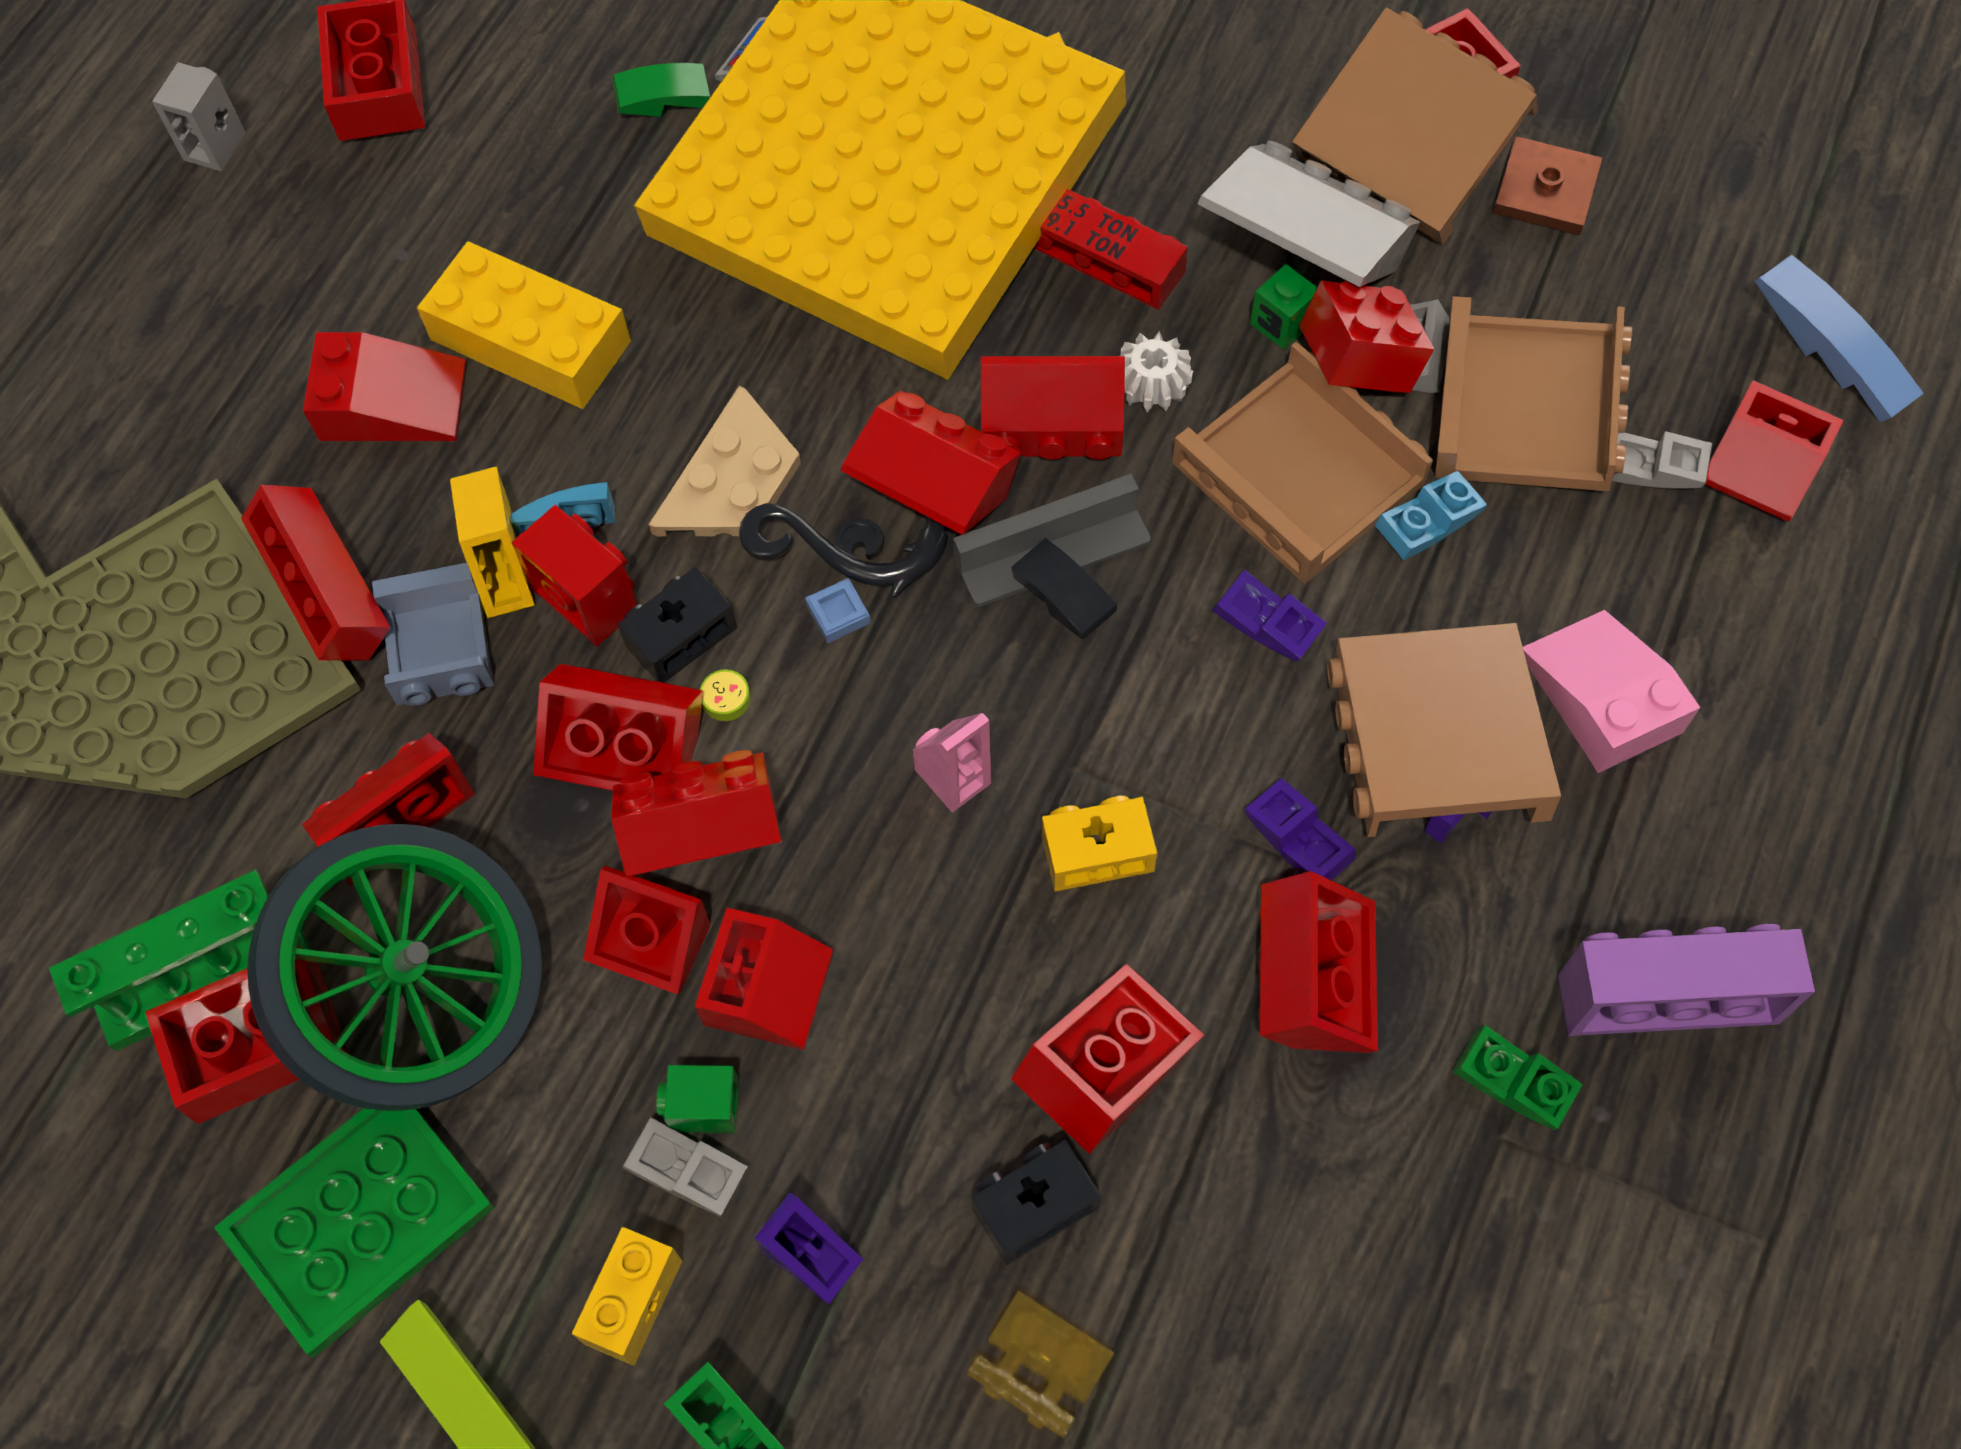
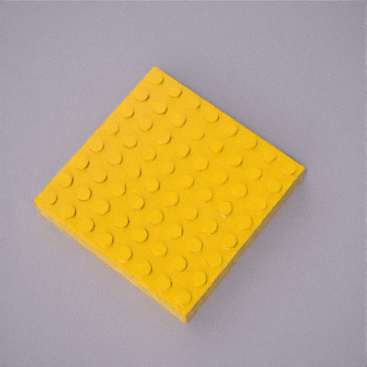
[634,0,1126,380]

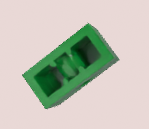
[664,1362,784,1449]

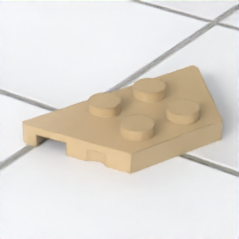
[649,386,801,537]

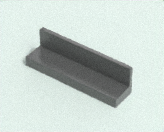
[953,474,1151,607]

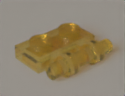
[967,1291,1114,1439]

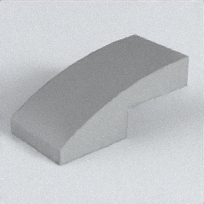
[1612,431,1712,488]
[623,1117,748,1217]

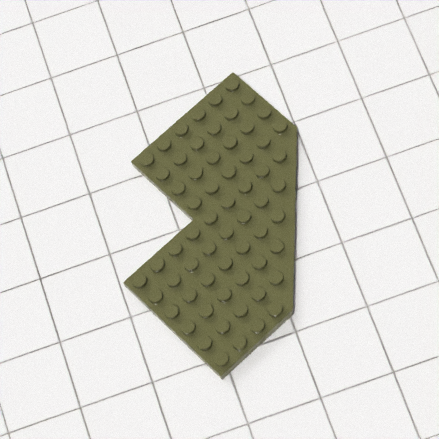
[0,478,361,799]

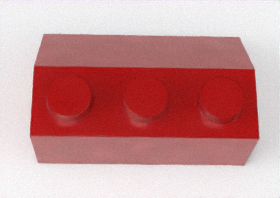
[981,356,1125,460]
[841,390,1021,535]
[533,664,703,791]
[301,733,475,886]
[1259,871,1378,1053]

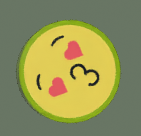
[700,670,751,721]

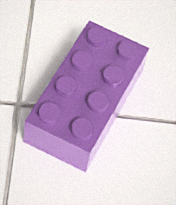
[1558,924,1815,1036]

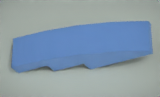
[1755,255,1924,422]

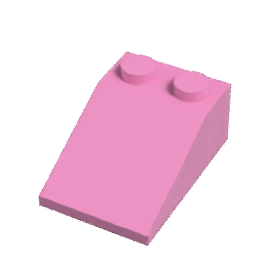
[1523,610,1700,773]

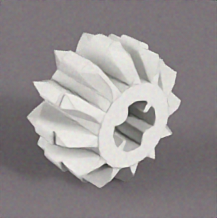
[1120,332,1193,412]

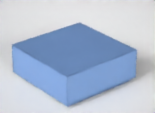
[805,578,871,644]

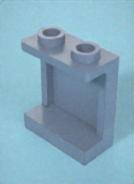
[372,563,494,706]

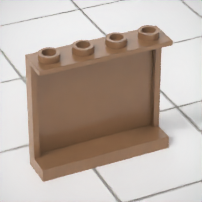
[1292,7,1538,246]
[1435,296,1632,491]
[1172,342,1433,584]
[1327,623,1561,837]

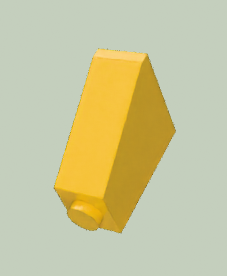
[450,466,535,618]

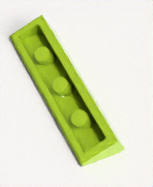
[380,1299,535,1449]

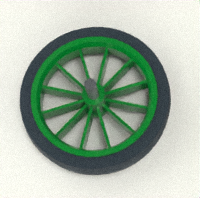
[247,824,542,1111]

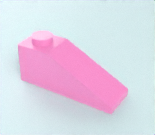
[913,713,991,813]

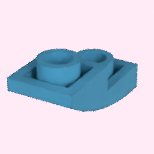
[1375,471,1487,560]
[511,482,615,537]

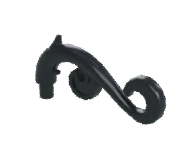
[739,503,948,597]

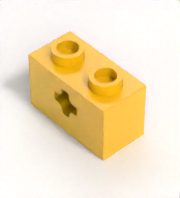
[1042,796,1157,892]
[572,1227,682,1366]

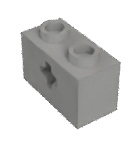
[152,62,246,172]

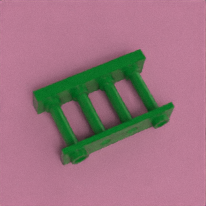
[49,869,311,1052]

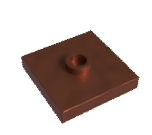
[1493,136,1602,235]

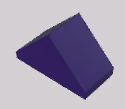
[754,1193,863,1304]

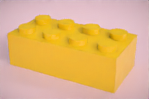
[417,241,631,409]

